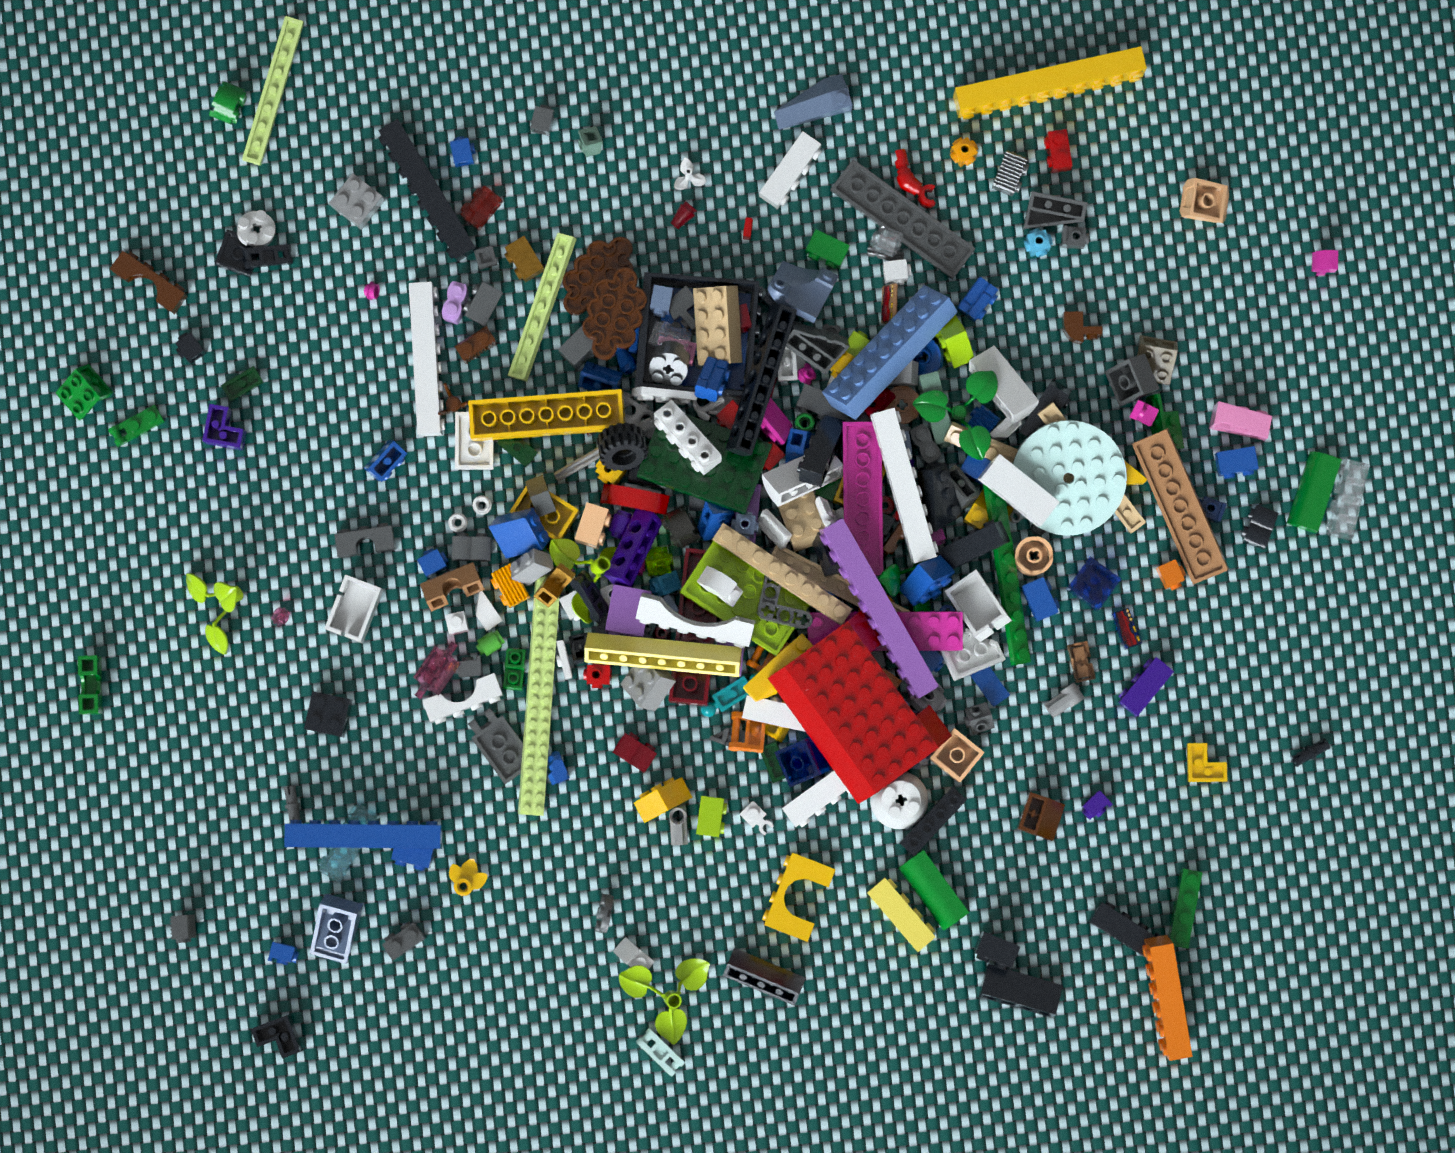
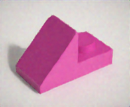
[1129,399,1159,426]

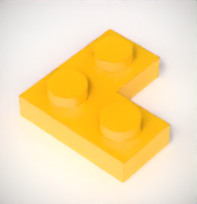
[1187,743,1227,782]

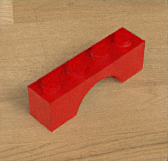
[716,400,786,471]

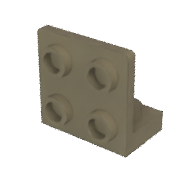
[1137,335,1178,385]

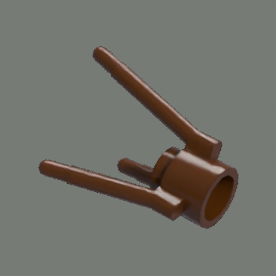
[438,383,468,415]

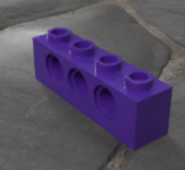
[604,509,663,587]

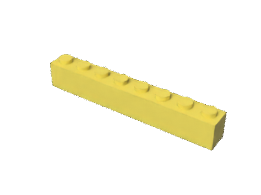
[585,632,742,677]

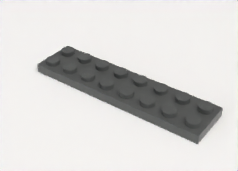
[830,159,976,280]

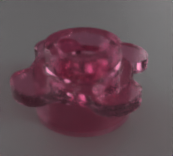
[271,607,290,627]

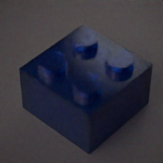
[1066,556,1121,612]
[774,737,831,787]

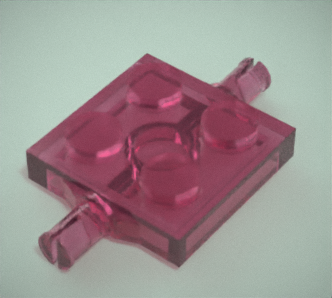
[413,641,460,699]

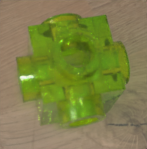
[645,546,674,576]

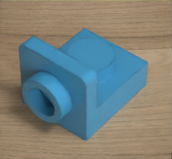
[649,570,682,596]

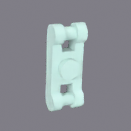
[636,1028,685,1077]

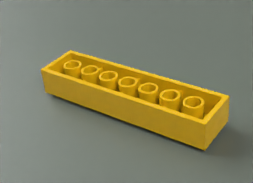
[468,389,626,441]

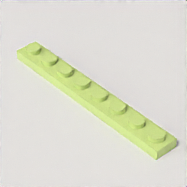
[242,16,304,166]
[508,233,577,382]

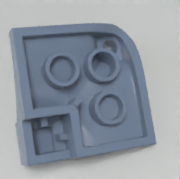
[767,261,839,323]

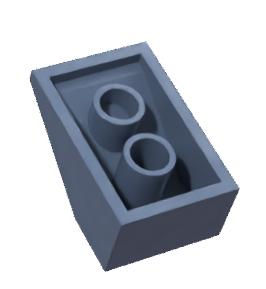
[310,894,363,964]

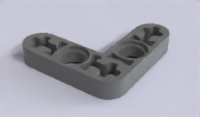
[757,575,813,629]

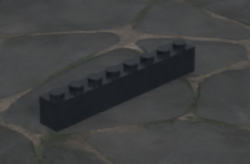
[378,119,476,262]

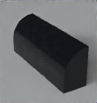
[978,964,1063,1018]

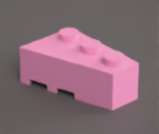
[1209,401,1272,441]

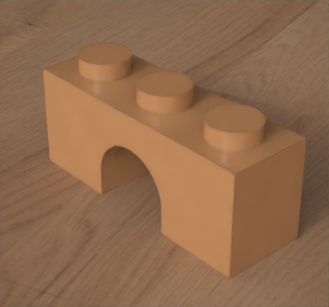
[420,562,485,612]

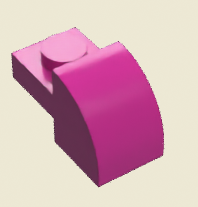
[1312,250,1338,276]

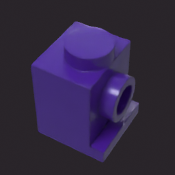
[1081,790,1113,820]

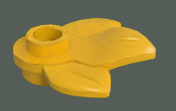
[449,859,488,896]

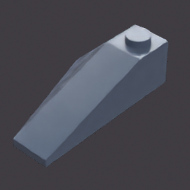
[774,74,852,130]

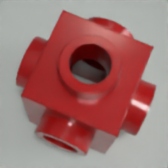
[583,663,612,688]

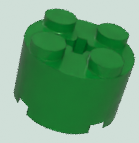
[209,81,247,125]

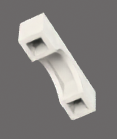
[422,673,504,725]

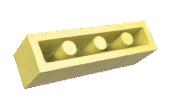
[867,878,935,952]

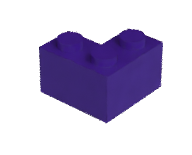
[202,404,247,451]

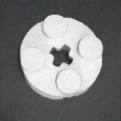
[237,210,275,247]

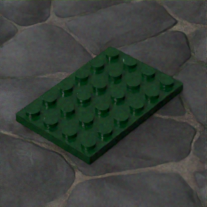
[637,414,772,515]

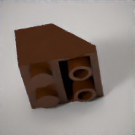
[1016,792,1065,841]

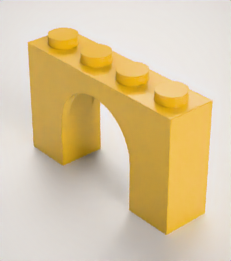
[762,853,836,942]

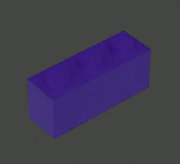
[1118,657,1174,717]

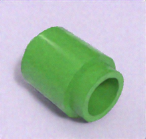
[476,630,505,656]

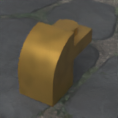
[534,563,576,608]

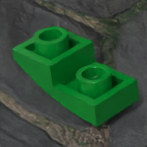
[503,648,526,691]

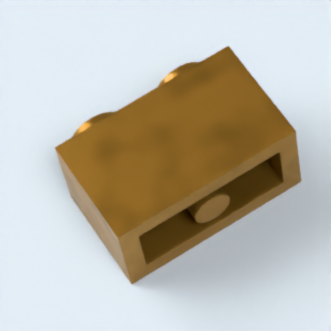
[504,236,544,283]

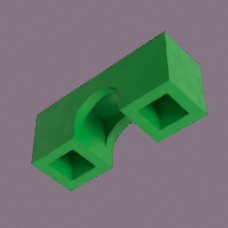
[78,655,103,715]

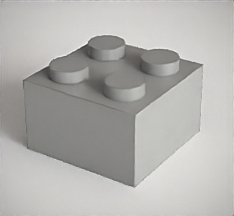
[329,173,385,230]
[621,667,676,711]

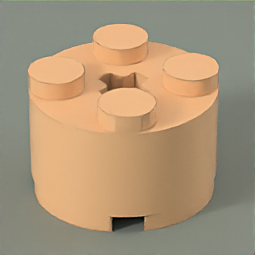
[1014,536,1053,577]

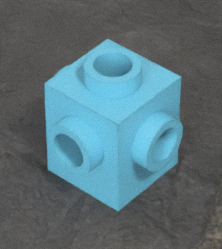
[1024,228,1053,257]

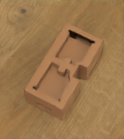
[1067,641,1096,683]

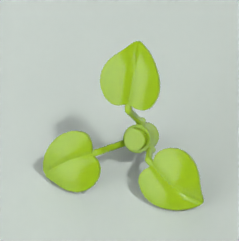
[549,539,617,624]
[186,573,244,654]
[619,958,710,1045]

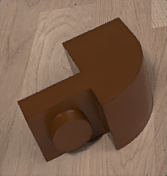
[1062,311,1103,345]

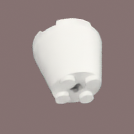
[870,772,928,829]

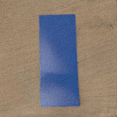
[970,667,1010,707]

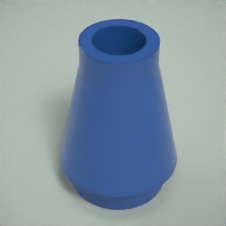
[615,348,637,375]

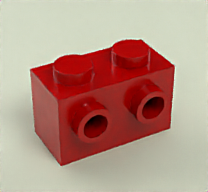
[1044,129,1072,173]

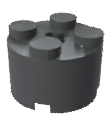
[649,341,690,386]

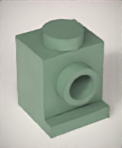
[578,126,603,157]

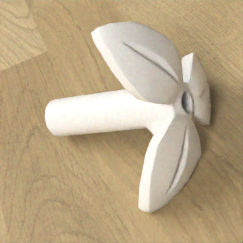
[674,158,707,190]
[692,396,725,422]

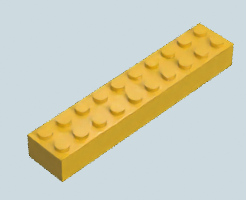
[953,46,1147,119]

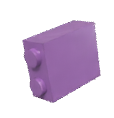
[605,584,652,638]

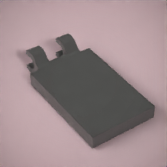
[468,708,523,784]

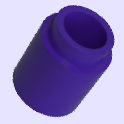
[608,510,632,539]

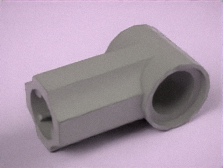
[1044,683,1085,718]
[669,807,688,845]

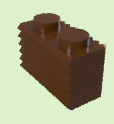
[454,326,497,364]

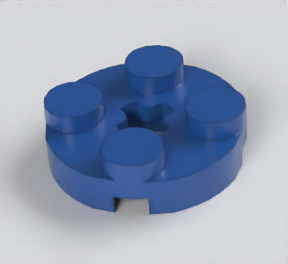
[913,340,944,375]

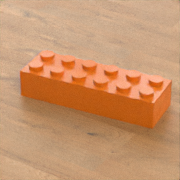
[1142,935,1193,1061]

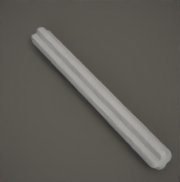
[554,418,655,481]

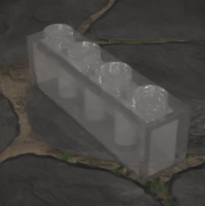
[1326,459,1370,540]

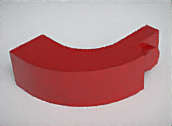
[600,484,670,515]

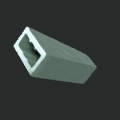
[917,371,951,449]

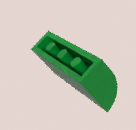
[1286,451,1342,533]
[898,850,969,931]

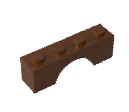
[110,250,188,315]

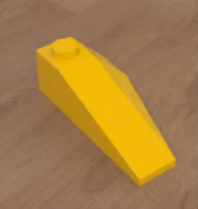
[743,634,813,702]

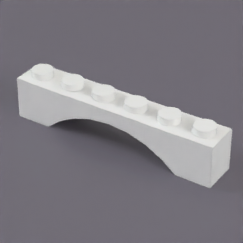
[635,593,755,648]

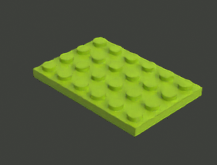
[679,541,809,656]

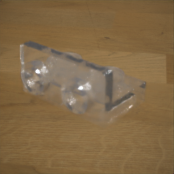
[648,321,692,351]

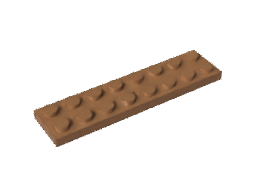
[1132,428,1229,584]

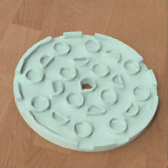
[1012,420,1127,535]

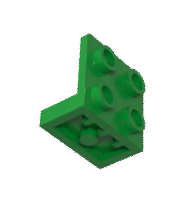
[56,364,113,421]

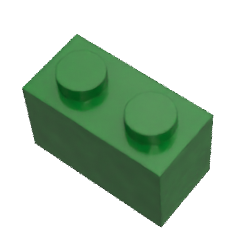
[805,229,850,269]

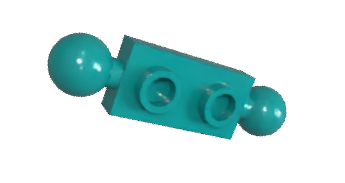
[701,671,760,717]

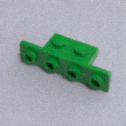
[1146,393,1184,450]

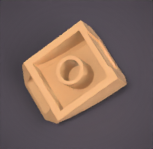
[1179,178,1229,223]

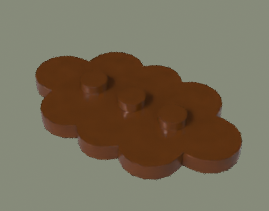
[562,237,634,316]
[582,267,647,360]

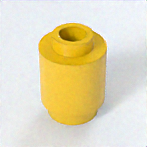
[830,351,855,378]

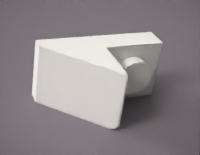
[613,937,655,969]

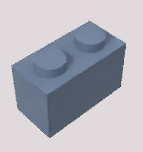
[650,285,674,318]

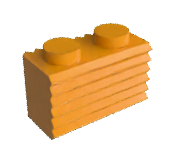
[490,563,530,608]

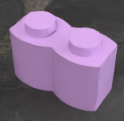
[442,281,469,325]

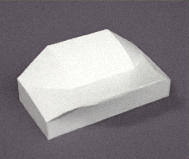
[778,347,806,382]
[990,417,1022,441]

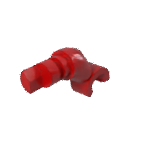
[895,149,936,208]

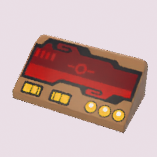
[881,283,898,324]

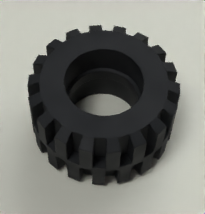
[597,423,648,471]

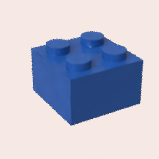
[900,555,955,606]

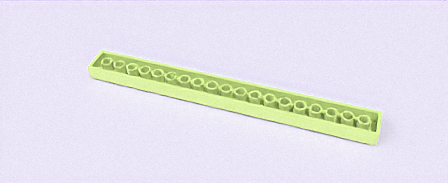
[518,575,560,816]

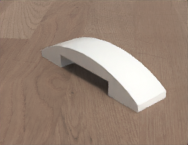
[815,496,844,526]

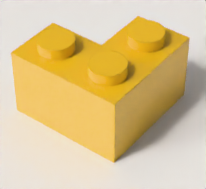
[634,777,693,823]

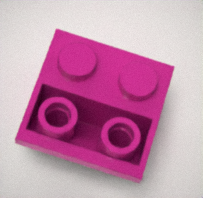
[760,398,793,445]

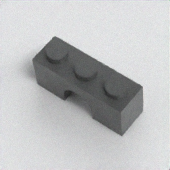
[334,523,396,558]

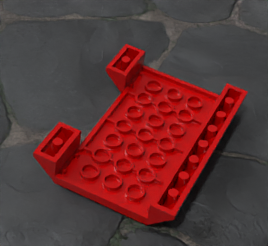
[767,610,952,804]

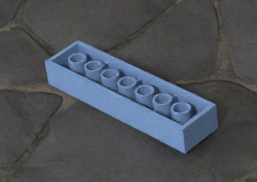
[822,285,957,420]

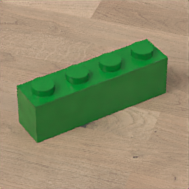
[1168,868,1203,949]

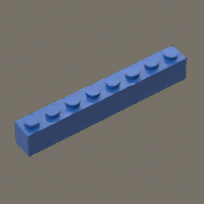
[284,820,442,849]

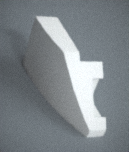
[475,591,503,631]

